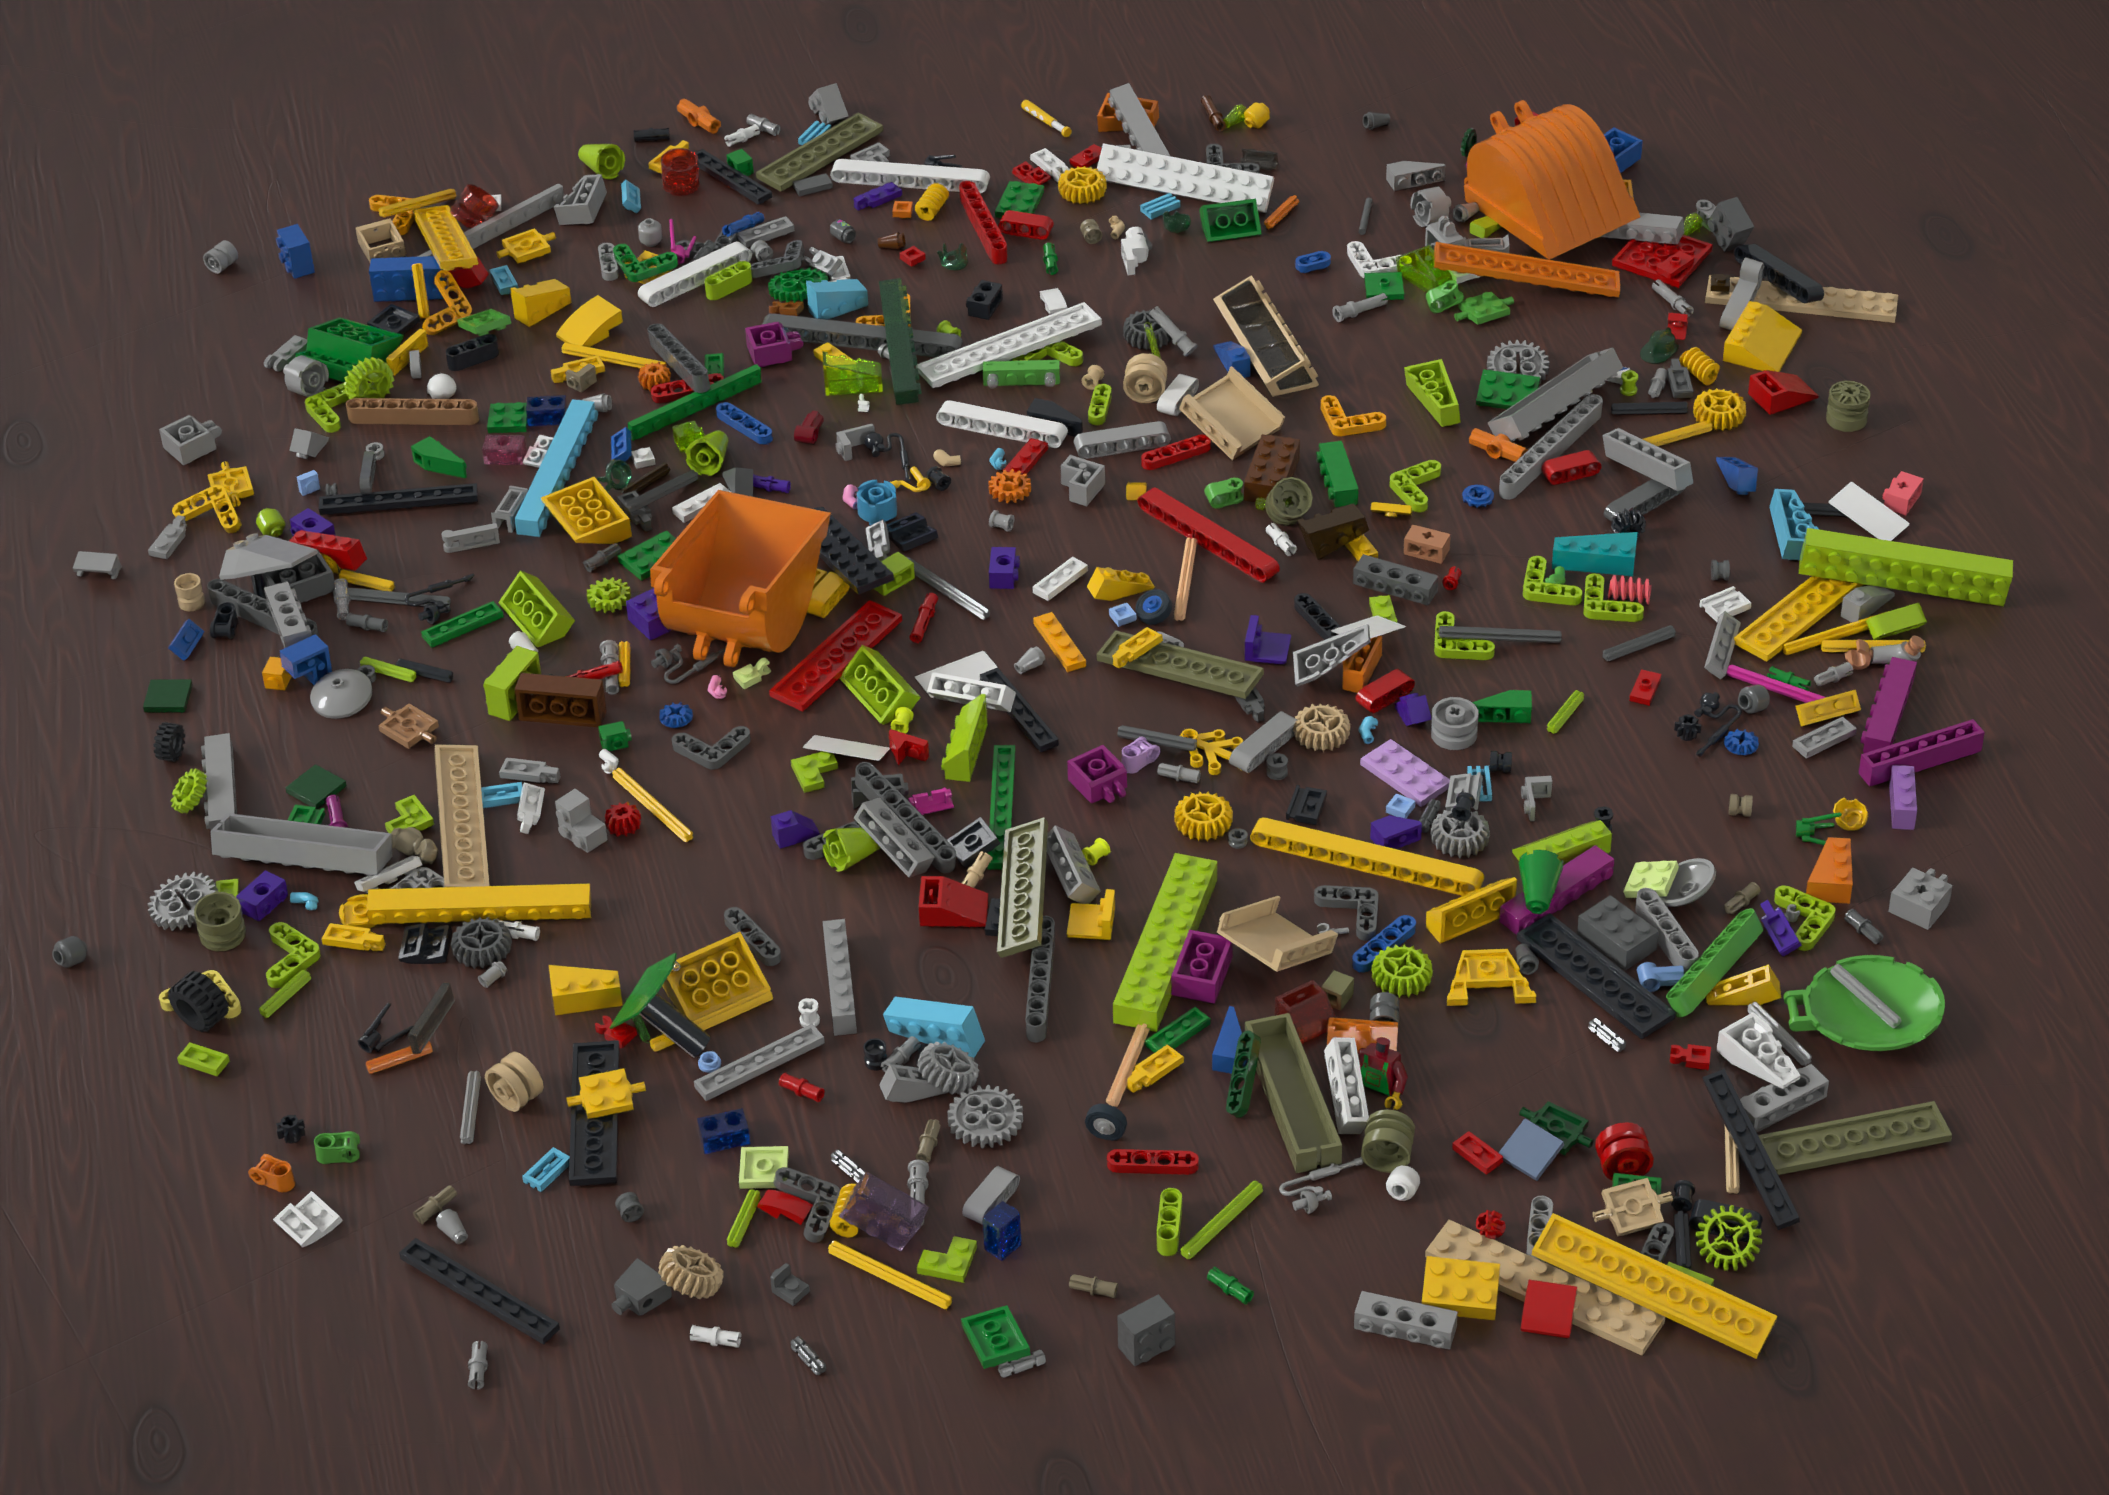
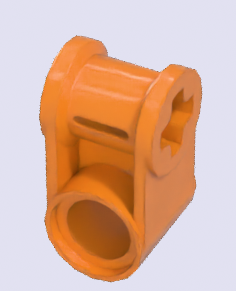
[248,1154,295,1193]

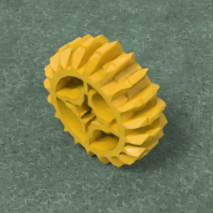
[1058,166,1107,204]
[1693,388,1746,431]
[1174,791,1233,842]

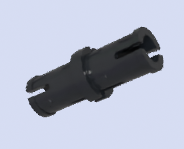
[633,127,670,142]

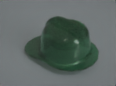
[1640,327,1679,364]

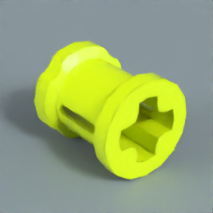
[891,707,914,734]
[1082,838,1111,866]

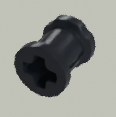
[926,466,951,491]
[1452,792,1475,821]
[1594,806,1614,832]
[1671,1180,1696,1212]

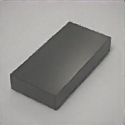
[793,174,833,196]

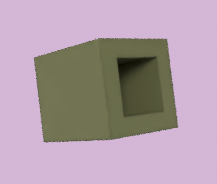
[1321,970,1354,1011]

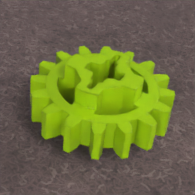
[587,577,631,613]
[171,768,208,814]

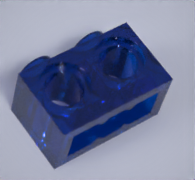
[526,395,567,426]
[697,1108,750,1154]
[983,1201,1022,1261]

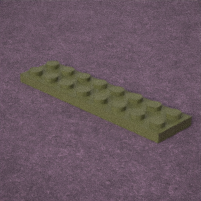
[756,112,883,192]
[1096,630,1264,699]
[997,817,1048,958]
[1758,1101,1952,1175]

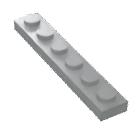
[694,1024,825,1101]

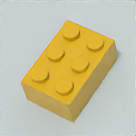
[1422,1256,1500,1320]

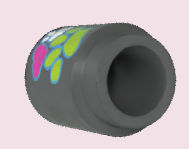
[830,219,856,243]

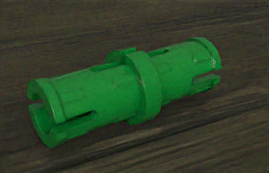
[1043,243,1058,275]
[1767,666,1811,691]
[1207,1267,1254,1305]

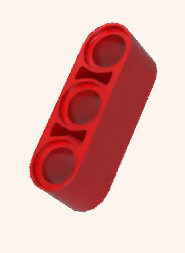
[998,210,1054,240]
[1541,450,1602,485]
[1356,669,1415,713]

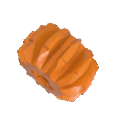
[638,362,671,392]

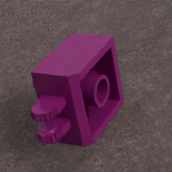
[745,322,804,367]
[1067,745,1127,804]

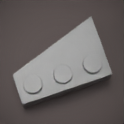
[554,174,607,225]

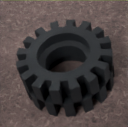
[153,722,185,762]

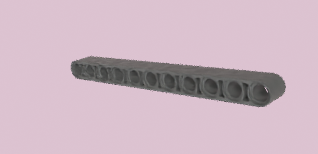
[762,314,963,357]

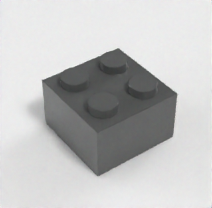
[1707,197,1754,252]
[1117,1294,1175,1366]

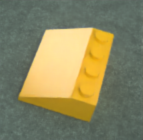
[1723,301,1802,372]
[541,477,632,544]
[662,932,771,1021]

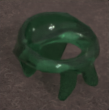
[937,243,968,270]
[597,459,632,492]

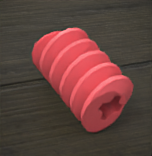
[1608,575,1652,605]

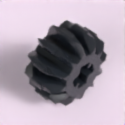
[1611,507,1646,537]

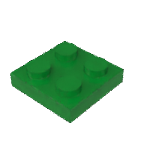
[487,402,530,433]

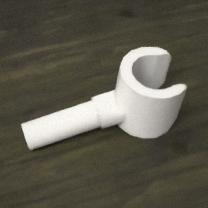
[858,394,870,412]

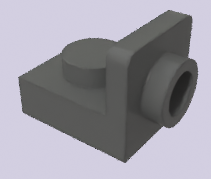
[770,1263,810,1306]

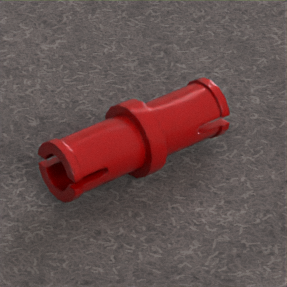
[779,1073,825,1102]

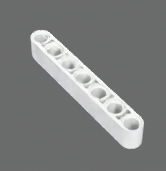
[638,241,752,307]
[936,401,1068,448]

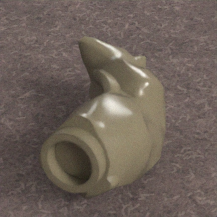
[391,827,439,865]

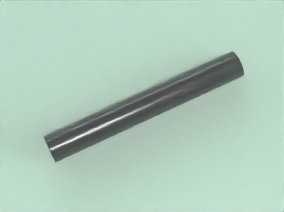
[1358,198,1373,235]

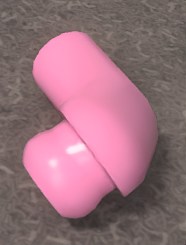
[843,484,858,509]
[708,675,727,699]

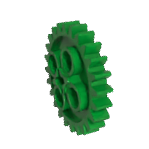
[768,268,828,303]

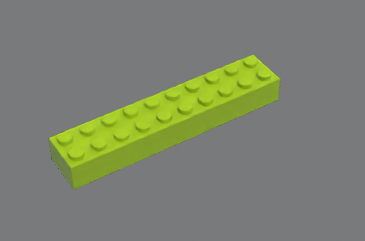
[1798,528,2013,607]
[1113,853,1217,1032]

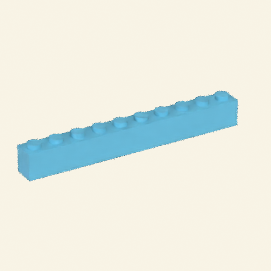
[515,399,598,537]

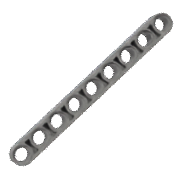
[1499,394,1602,500]

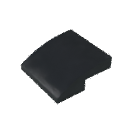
[887,512,938,552]
[398,923,453,964]

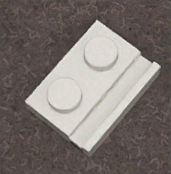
[1700,586,1751,623]

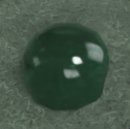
[1162,211,1191,233]

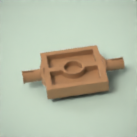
[378,704,439,749]

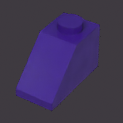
[771,810,820,849]
[1370,815,1422,849]

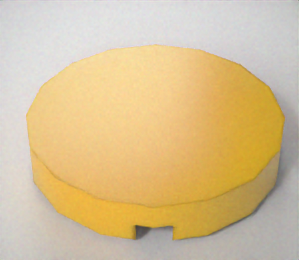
[339,894,377,928]

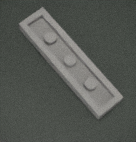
[1704,611,1741,679]

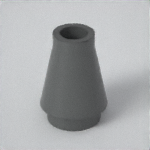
[1363,112,1390,130]
[1516,944,1539,975]

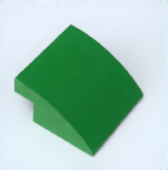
[296,317,403,382]

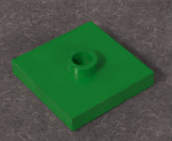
[1364,272,1404,300]

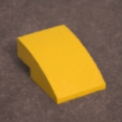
[556,295,623,347]

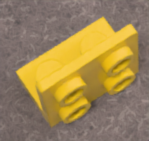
[1067,889,1115,940]

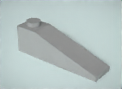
[1293,624,1371,687]

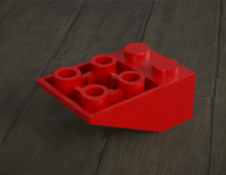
[1748,370,1819,415]
[919,876,989,927]

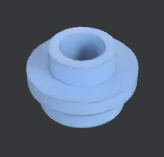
[698,1051,721,1073]

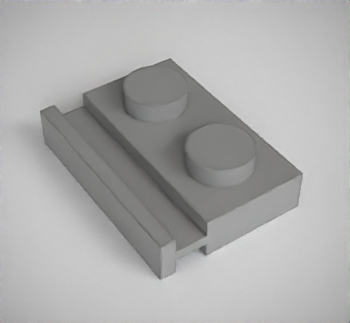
[1445,772,1483,812]

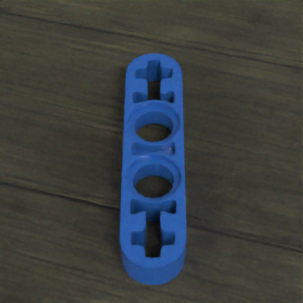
[716,402,773,445]
[1352,915,1416,973]

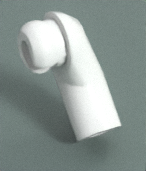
[599,749,619,774]

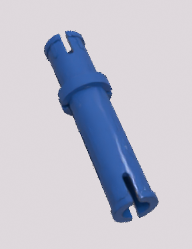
[722,212,764,237]

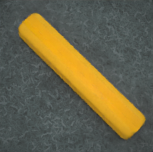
[412,263,430,319]
[339,569,395,591]
[618,641,630,687]

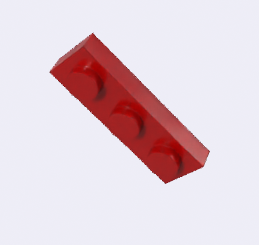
[1004,438,1048,475]

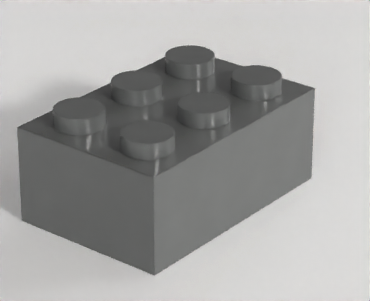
[262,550,335,603]
[1577,895,1659,971]

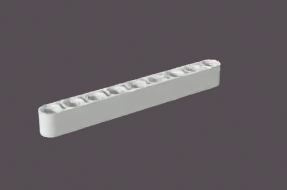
[830,159,990,193]

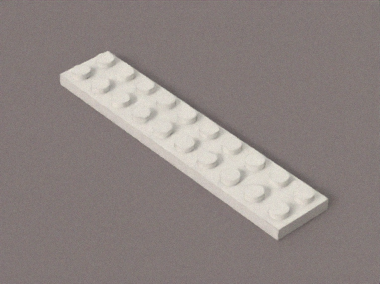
[1097,144,1275,213]
[916,302,1102,388]

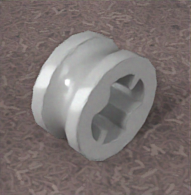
[366,442,384,461]

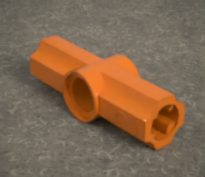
[677,98,721,134]
[1469,428,1528,462]

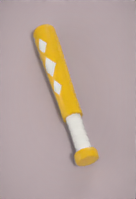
[1021,100,1072,137]

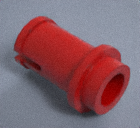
[1442,566,1462,590]

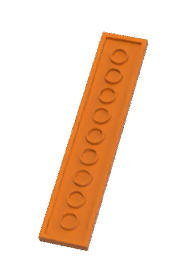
[1434,242,1620,297]

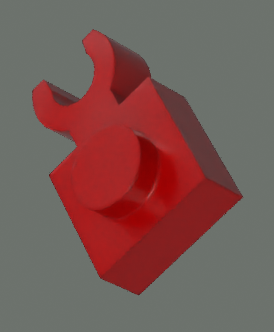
[595,1016,637,1049]
[1670,1044,1711,1070]

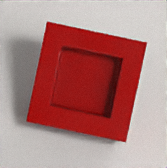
[900,246,926,267]

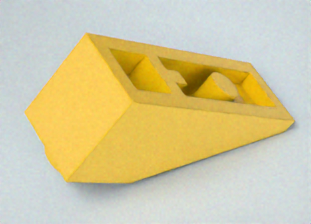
[1706,964,1781,1005]

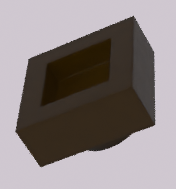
[1710,274,1730,292]

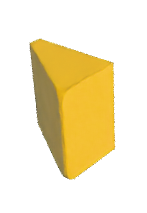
[1126,482,1147,500]

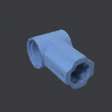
[1637,962,1684,992]

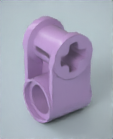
[1121,736,1160,774]

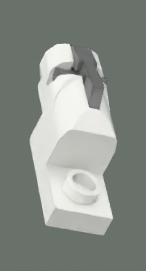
[1121,226,1152,275]

